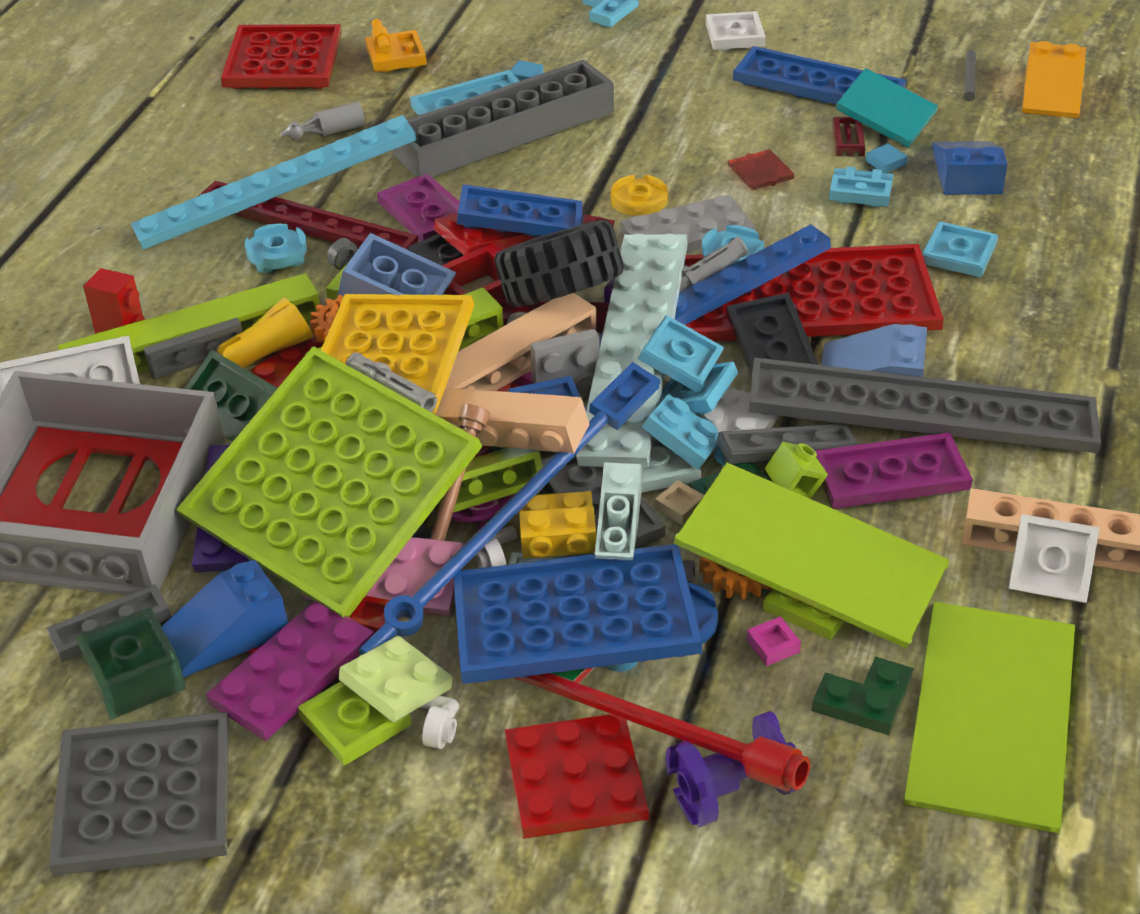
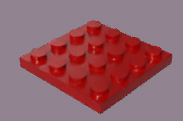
[221,24,342,89]

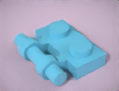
[829,166,893,207]

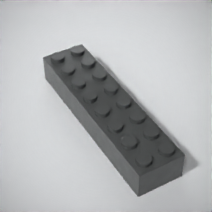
[393,59,614,178]

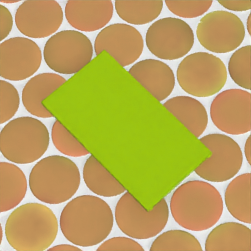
[674,463,950,649]
[904,601,1075,834]

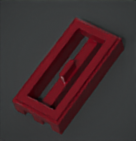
[832,117,865,156]

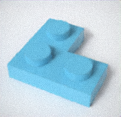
[582,0,639,27]

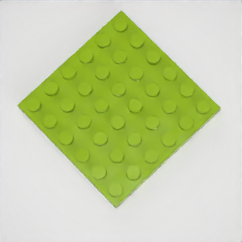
[176,346,482,618]

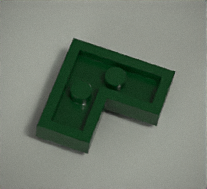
[811,656,914,735]

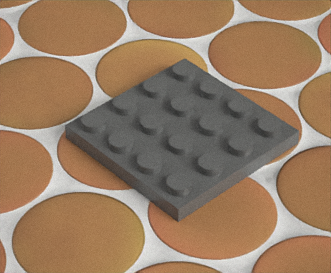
[49,712,229,876]

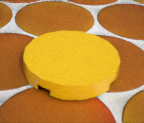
[610,175,669,216]

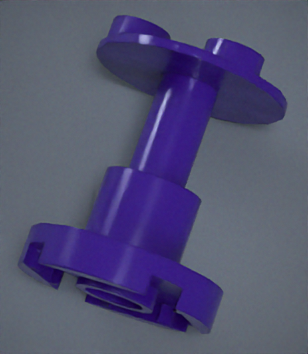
[666,711,796,828]

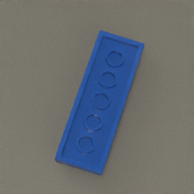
[733,46,906,104]

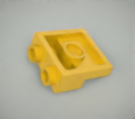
[519,491,597,559]

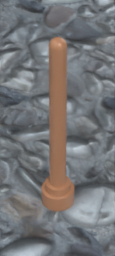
[430,404,490,541]

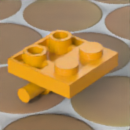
[365,19,427,72]

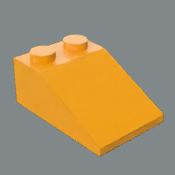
[1022,41,1086,118]

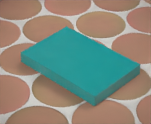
[836,68,938,148]

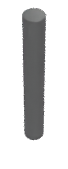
[964,50,977,101]

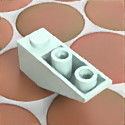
[595,462,641,560]

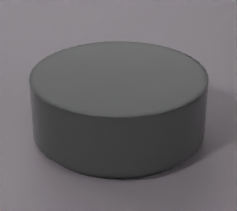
[327,238,358,270]

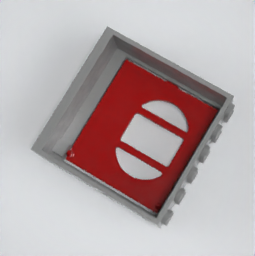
[0,371,225,596]

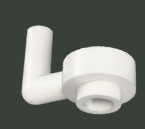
[475,525,517,568]
[419,696,459,749]

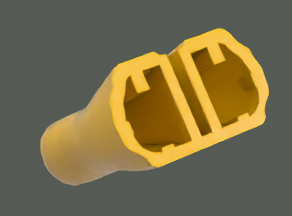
[216,297,314,369]

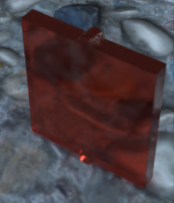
[728,149,794,191]

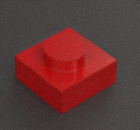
[349,595,390,634]

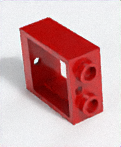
[441,243,506,299]

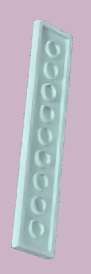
[577,233,688,468]

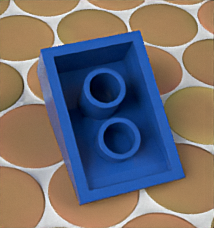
[932,141,1008,195]
[156,559,288,678]

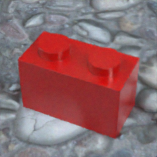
[83,268,145,334]

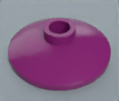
[451,493,516,529]

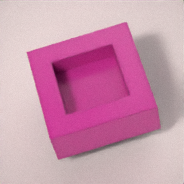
[746,616,801,666]

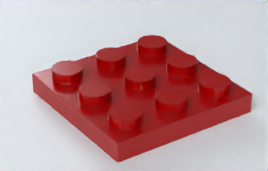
[504,714,649,839]

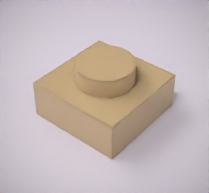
[655,480,704,525]

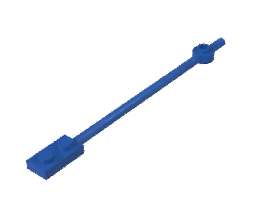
[359,362,660,655]

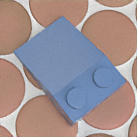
[337,233,456,297]
[821,324,927,377]

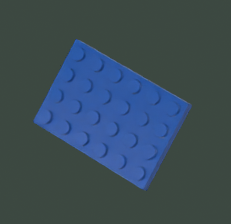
[454,544,702,684]

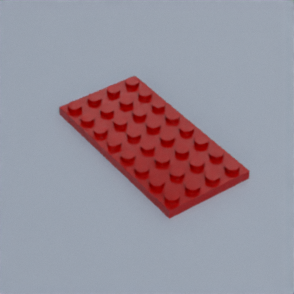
[684,244,944,341]

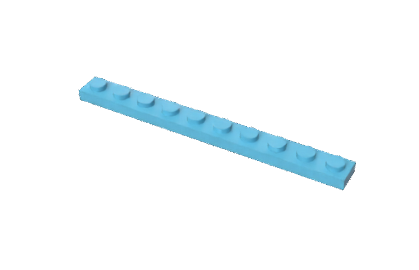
[131,115,416,250]

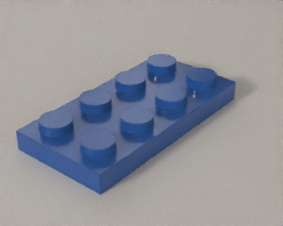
[456,184,583,237]

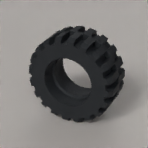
[494,220,624,307]

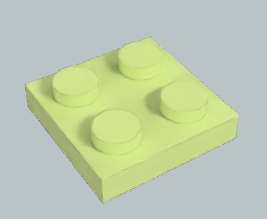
[339,636,453,723]

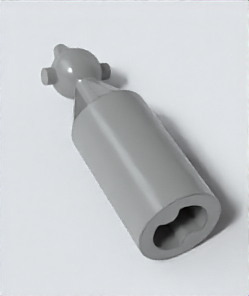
[281,102,365,141]

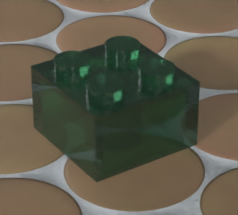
[75,607,186,720]

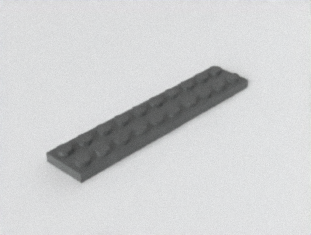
[749,357,1101,453]

